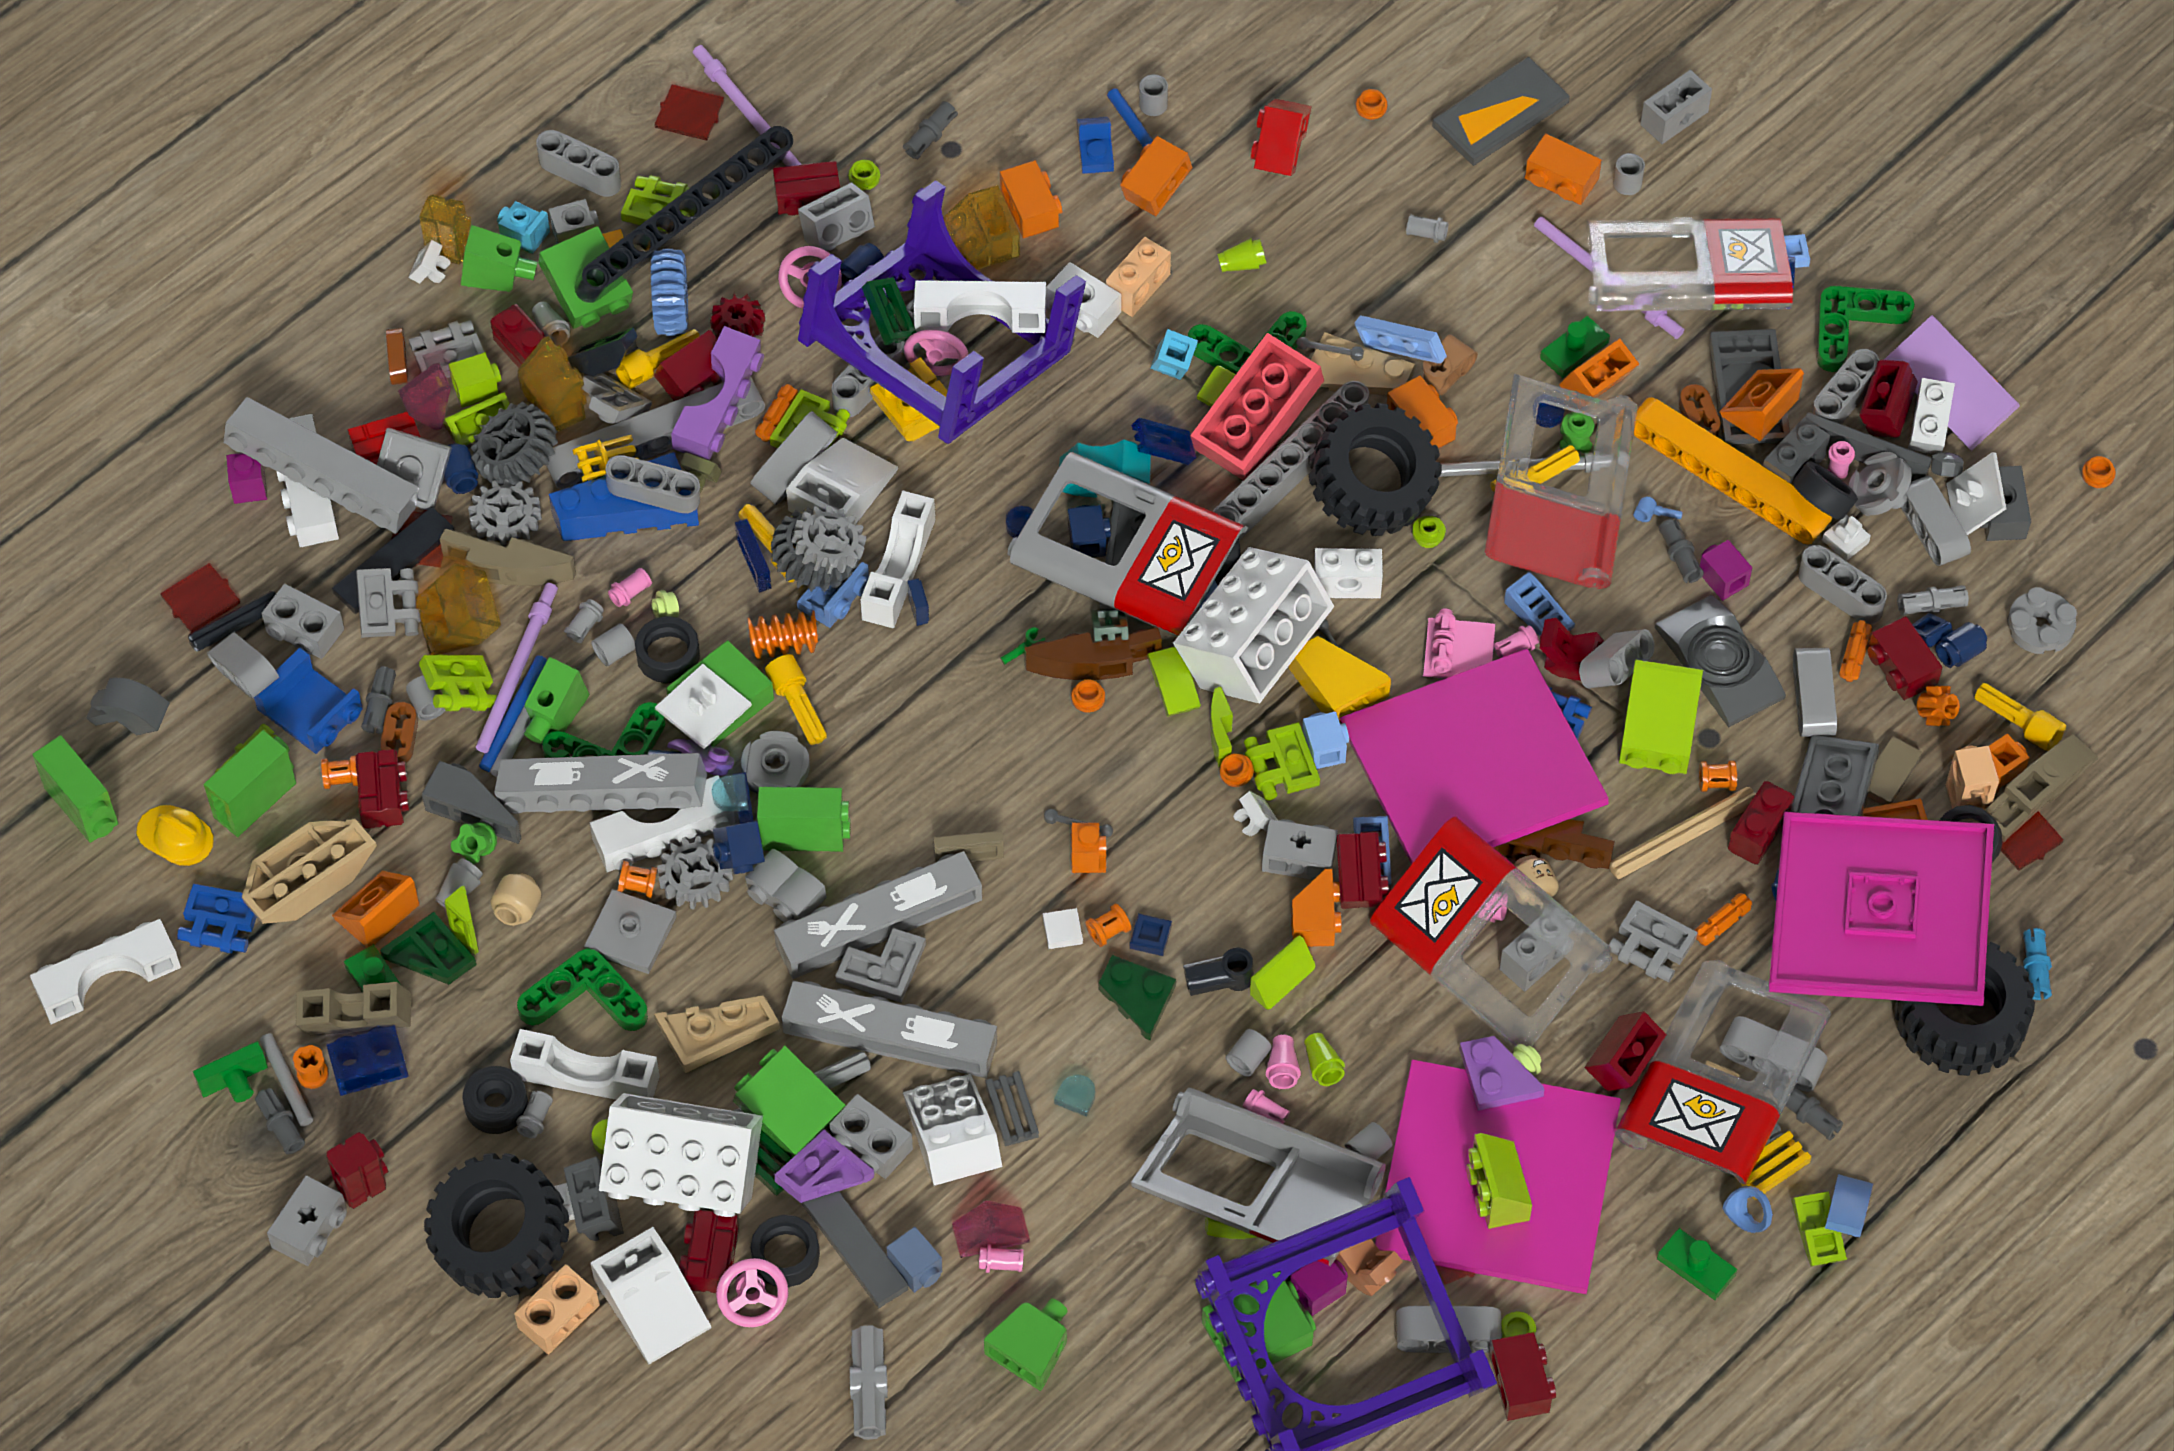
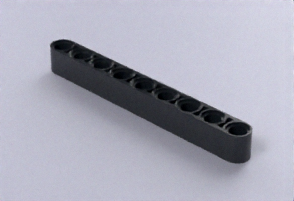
[574,126,794,303]

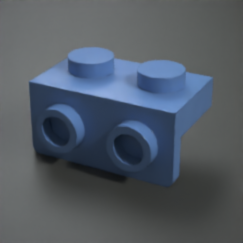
[797,562,869,628]

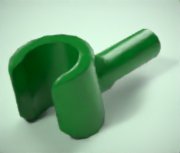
[1000,627,1045,665]

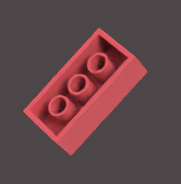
[1190,333,1324,481]

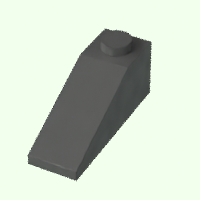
[422,761,521,844]

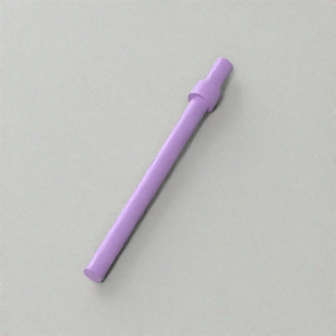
[693,45,802,166]
[1534,217,1684,339]
[476,583,558,753]

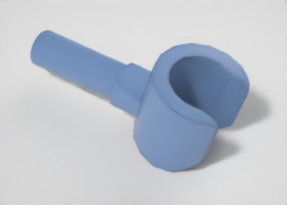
[1633,497,1683,522]

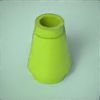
[1217,238,1267,273]
[1304,1033,1345,1086]

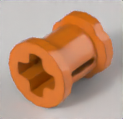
[321,755,358,789]
[1699,760,1737,792]
[617,861,657,898]
[1085,903,1131,947]
[293,1045,329,1089]

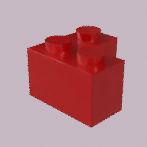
[1251,98,1312,176]

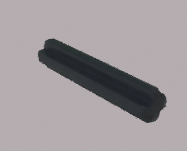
[188,591,276,652]

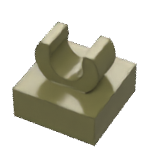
[681,452,722,493]

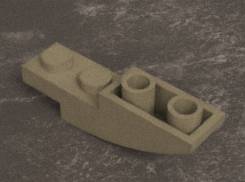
[440,529,576,586]
[1985,734,2098,842]

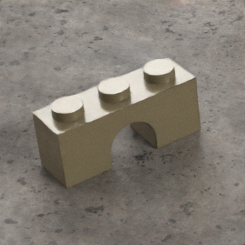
[296,982,411,1036]

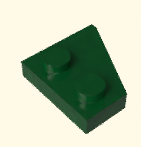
[380,912,477,985]
[1098,955,1176,1040]

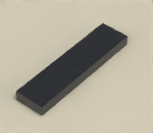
[332,507,455,614]

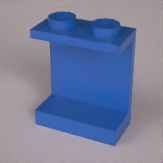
[254,648,363,754]

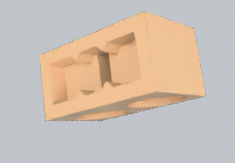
[1106,237,1171,317]
[1945,745,1999,810]
[514,1264,600,1355]

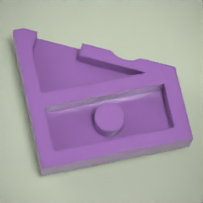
[1459,1036,1545,1111]
[775,1130,874,1203]

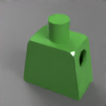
[461,225,538,292]
[524,657,590,744]
[984,1298,1068,1391]

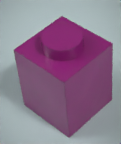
[226,453,267,504]
[1700,540,1753,601]
[1291,1260,1348,1316]

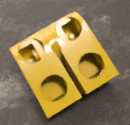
[870,357,948,442]

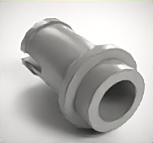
[1406,214,1449,243]
[564,599,604,643]
[516,1091,553,1138]

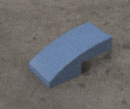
[1825,1174,1873,1238]

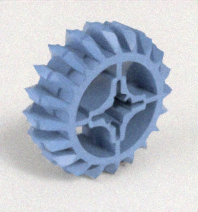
[651,248,688,336]

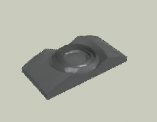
[1710,329,1790,445]
[1655,595,1786,728]

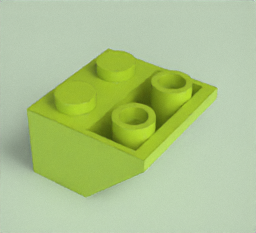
[1466,1133,1532,1229]

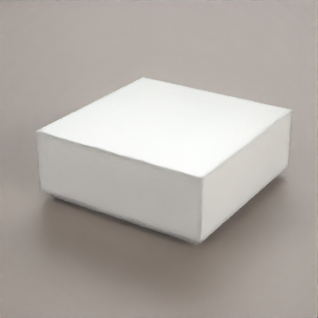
[1043,908,1083,949]

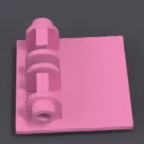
[1423,609,1495,679]

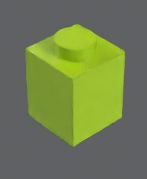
[448,352,502,408]

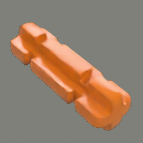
[755,384,798,442]
[1839,620,1872,682]
[1695,893,1752,946]

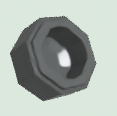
[1931,452,1964,477]

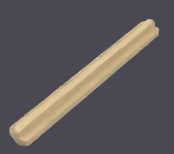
[1609,787,1756,879]

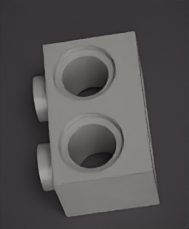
[798,182,875,251]
[262,583,344,659]
[1500,908,1576,992]
[830,1094,913,1180]

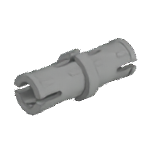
[1897,585,1969,615]

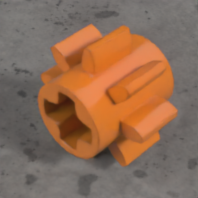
[1917,686,1960,726]

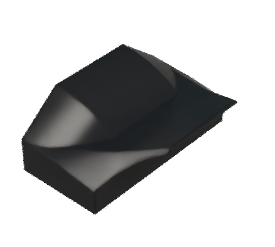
[567,327,638,376]

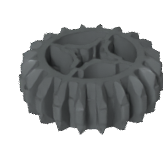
[471,402,558,486]
[771,507,860,593]

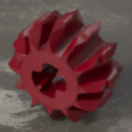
[710,293,766,339]

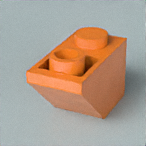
[1291,869,1342,947]

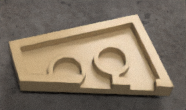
[1311,332,1415,395]
[654,995,780,1073]

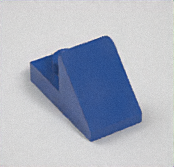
[1076,117,1114,174]

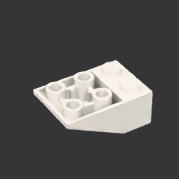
[786,438,898,526]
[903,1074,1002,1185]
[591,1227,711,1364]

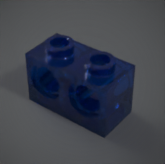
[326,1025,409,1096]

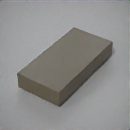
[1867,737,1923,805]
[933,831,1004,863]

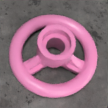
[778,246,842,309]
[904,330,968,376]
[716,1258,788,1327]

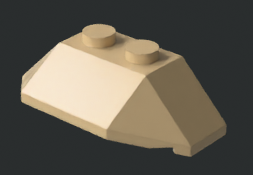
[242,819,377,924]

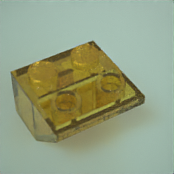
[943,185,1020,270]
[517,336,587,433]
[416,563,501,655]

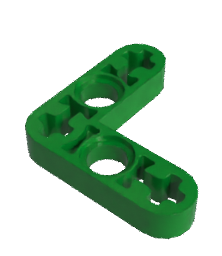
[1817,286,1915,372]
[1188,311,1307,374]
[542,702,666,758]
[517,949,648,1031]

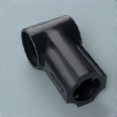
[1183,947,1254,996]

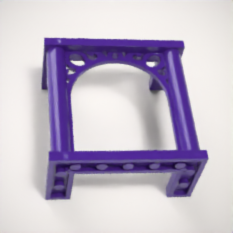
[798,180,1086,444]
[1194,1177,1497,1451]

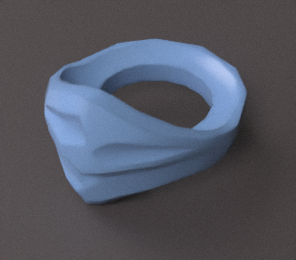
[1723,1186,1773,1233]

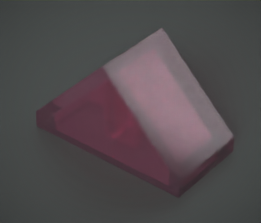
[398,363,451,430]
[952,1200,1030,1258]

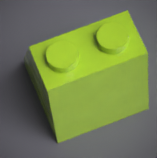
[1619,660,1703,774]

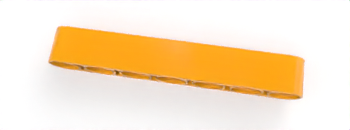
[1626,397,1832,545]

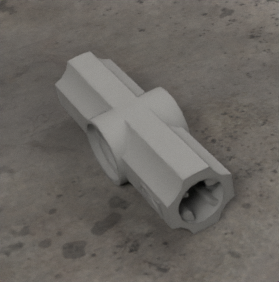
[850,1325,888,1440]

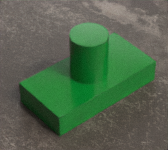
[1540,316,1610,378]
[343,944,401,993]
[193,1041,268,1103]
[1657,1228,1738,1300]

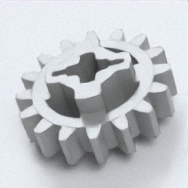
[468,479,542,547]
[792,505,866,574]
[657,836,733,909]

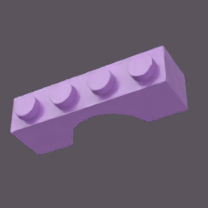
[671,326,764,461]

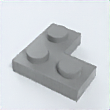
[579,373,652,424]
[836,928,926,1003]

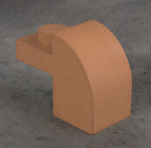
[1335,1239,1403,1296]

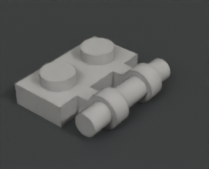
[408,320,484,385]
[356,568,421,638]
[1607,900,1698,983]

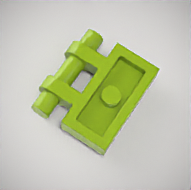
[621,175,690,231]
[770,389,850,449]
[419,655,497,711]
[1244,722,1320,801]

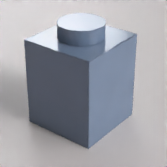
[886,1227,942,1293]

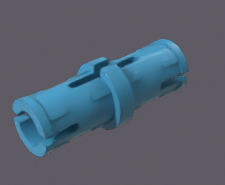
[2023,928,2052,1000]

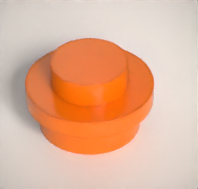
[1356,89,1387,120]
[2082,456,2116,488]
[1071,679,1105,713]
[1220,754,1254,787]

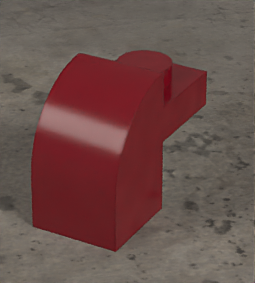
[1539,618,1604,681]

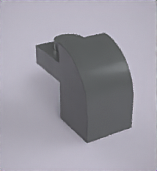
[86,678,170,736]

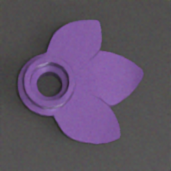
[667,739,734,776]

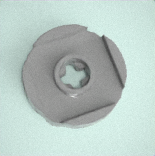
[1848,452,1911,516]
[2007,587,2077,654]
[741,731,810,792]

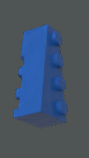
[549,452,699,541]

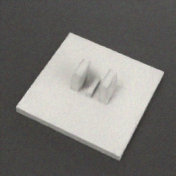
[1946,452,2006,535]
[655,664,752,749]

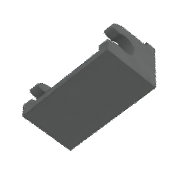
[564,1156,624,1241]

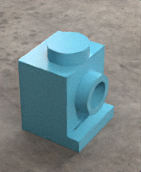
[497,201,550,254]
[1150,329,1198,380]

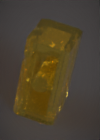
[419,195,471,265]

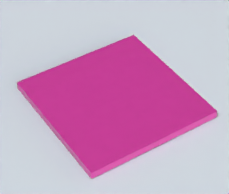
[1340,649,1609,864]
[1769,812,1994,1006]
[1375,1060,1621,1295]

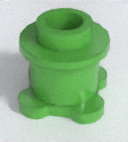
[1560,411,1595,453]
[451,822,497,865]

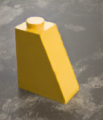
[1289,636,1391,722]

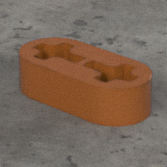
[386,328,408,385]
[1679,384,1720,437]
[381,702,418,763]

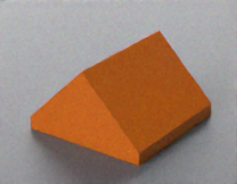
[1719,368,1804,441]
[332,871,420,948]

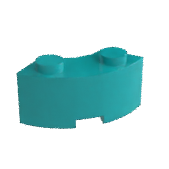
[1059,439,1151,498]

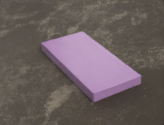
[1884,315,2020,451]

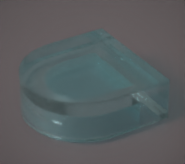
[711,774,748,811]
[1054,1075,1095,1117]

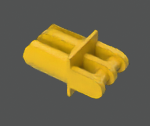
[572,435,639,482]

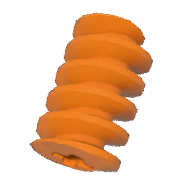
[747,610,818,659]

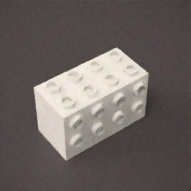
[1173,547,1334,704]
[599,1093,763,1217]

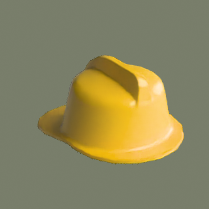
[136,805,214,866]

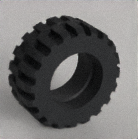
[1308,403,1442,536]
[1895,941,2035,1076]
[424,1153,569,1298]

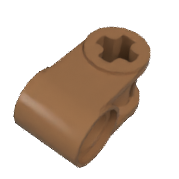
[1422,334,1478,396]

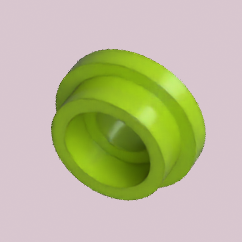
[848,160,880,190]
[1412,516,1446,548]

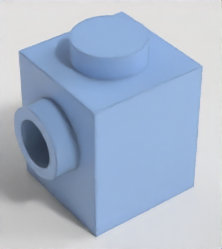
[1302,712,1349,769]

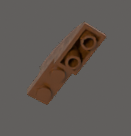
[1024,628,1162,680]
[1493,819,1615,869]

